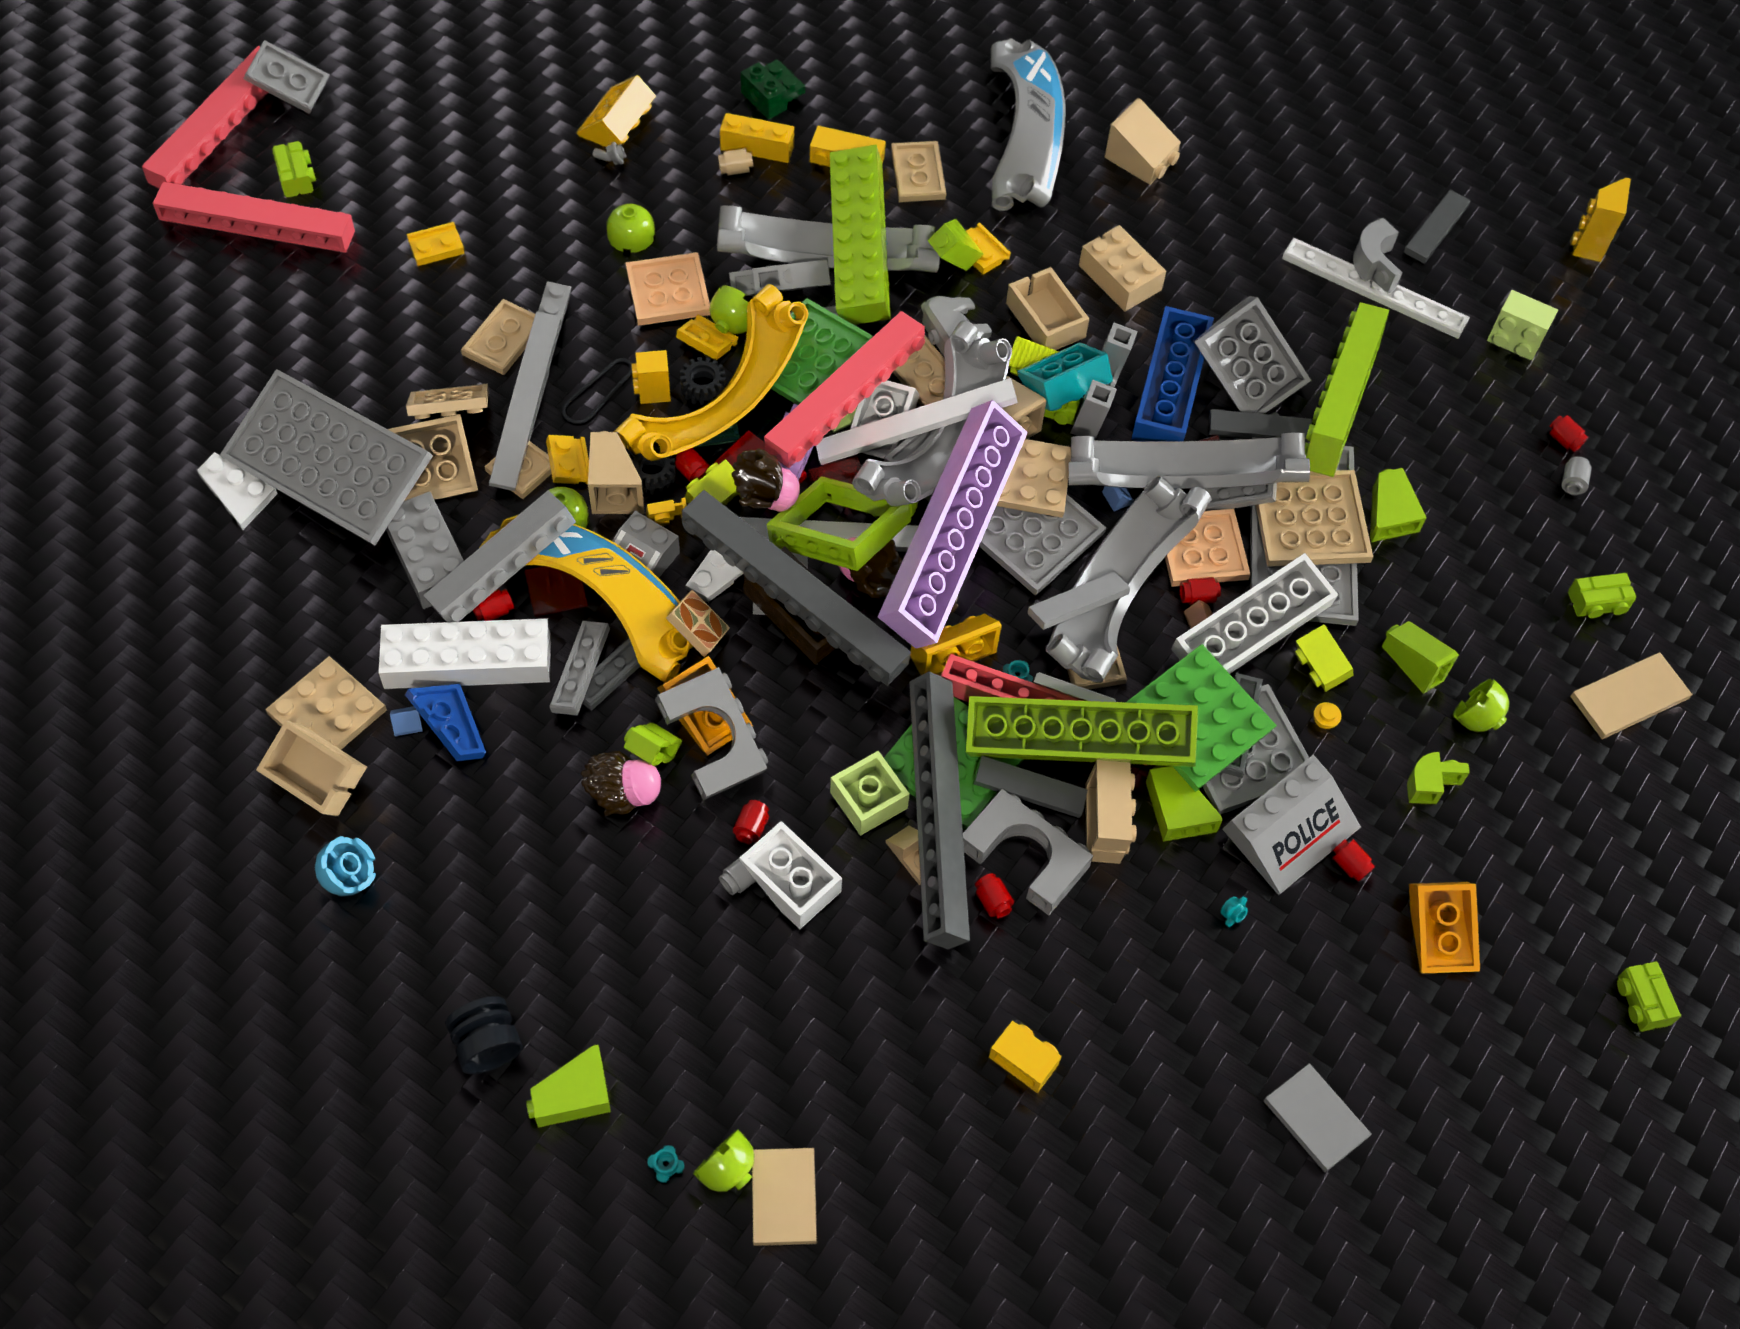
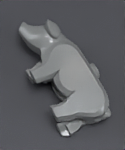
[921,296,992,356]

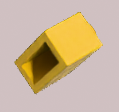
[631,350,671,404]
[989,1020,1061,1093]

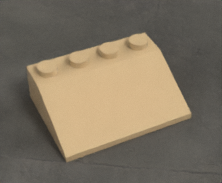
[388,414,478,501]

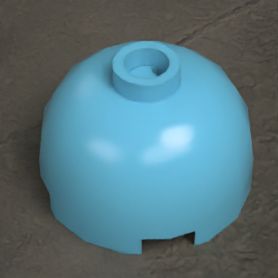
[315,836,376,896]

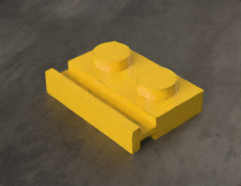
[407,222,465,266]
[966,223,1011,275]
[676,314,738,360]
[546,435,589,484]
[646,498,687,526]

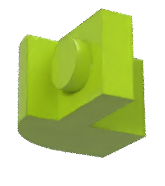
[1407,752,1469,804]

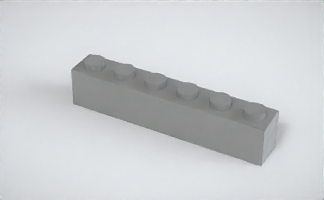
[423,490,576,622]

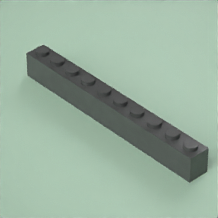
[682,490,911,686]
[910,671,970,949]

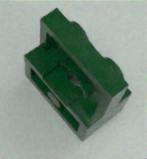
[741,59,805,119]

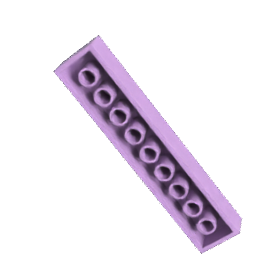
[878,400,1028,649]

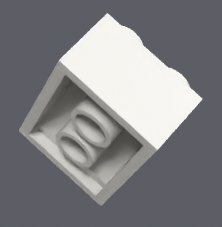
[850,380,920,459]
[739,821,842,929]

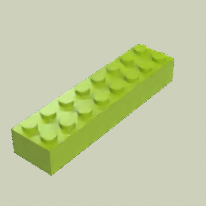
[830,144,891,325]
[1305,302,1389,477]
[966,696,1198,767]

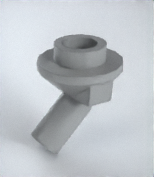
[593,142,626,165]

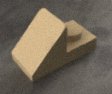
[886,826,921,885]

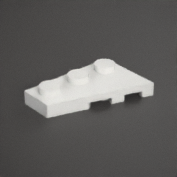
[197,452,277,530]
[685,550,743,602]

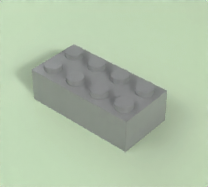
[386,492,464,609]

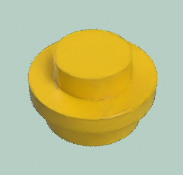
[1313,702,1341,729]

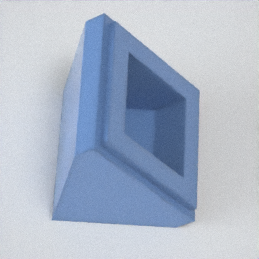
[1102,486,1134,511]
[390,706,423,736]

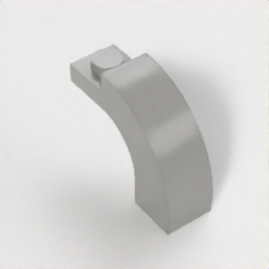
[1353,218,1402,294]

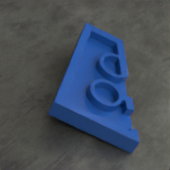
[405,684,486,761]

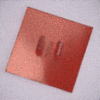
[525,566,588,617]

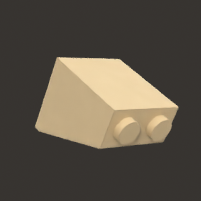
[1105,98,1180,185]
[1002,376,1047,439]
[588,431,645,514]

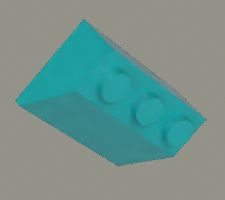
[1017,342,1113,411]

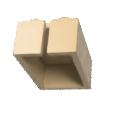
[1079,225,1166,312]
[1006,267,1089,350]
[256,721,367,816]
[1085,760,1137,864]

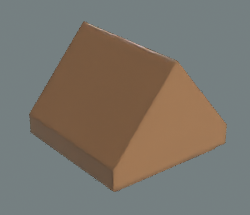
[1184,600,1213,629]

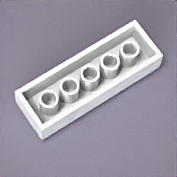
[1171,553,1338,674]
[379,618,551,689]

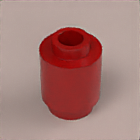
[1549,415,1589,452]
[675,448,710,482]
[1180,577,1221,605]
[473,589,514,621]
[733,800,769,844]
[1333,839,1375,882]
[975,873,1014,918]

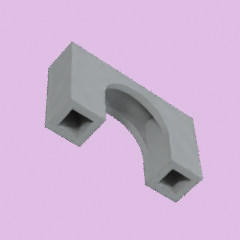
[1070,322,1138,440]
[655,667,768,800]
[963,789,1093,915]

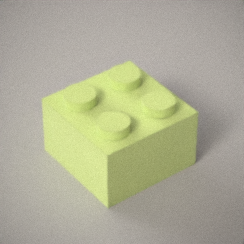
[1487,290,1558,360]
[830,751,910,836]

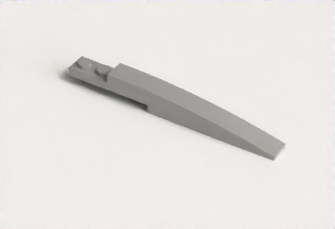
[489,281,571,491]

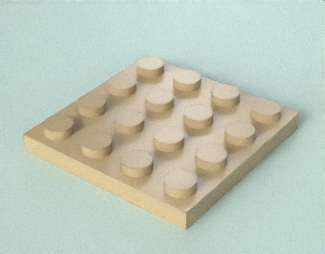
[1256,470,1373,567]

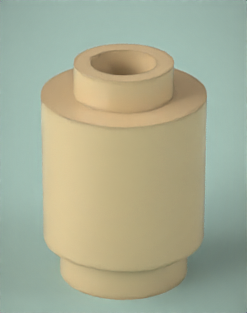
[718,148,753,176]

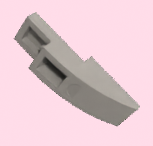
[729,260,831,296]

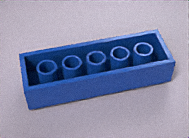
[1131,306,1214,442]

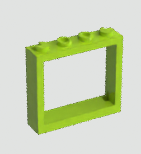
[766,476,911,571]

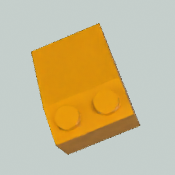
[658,656,753,756]
[1409,882,1480,973]

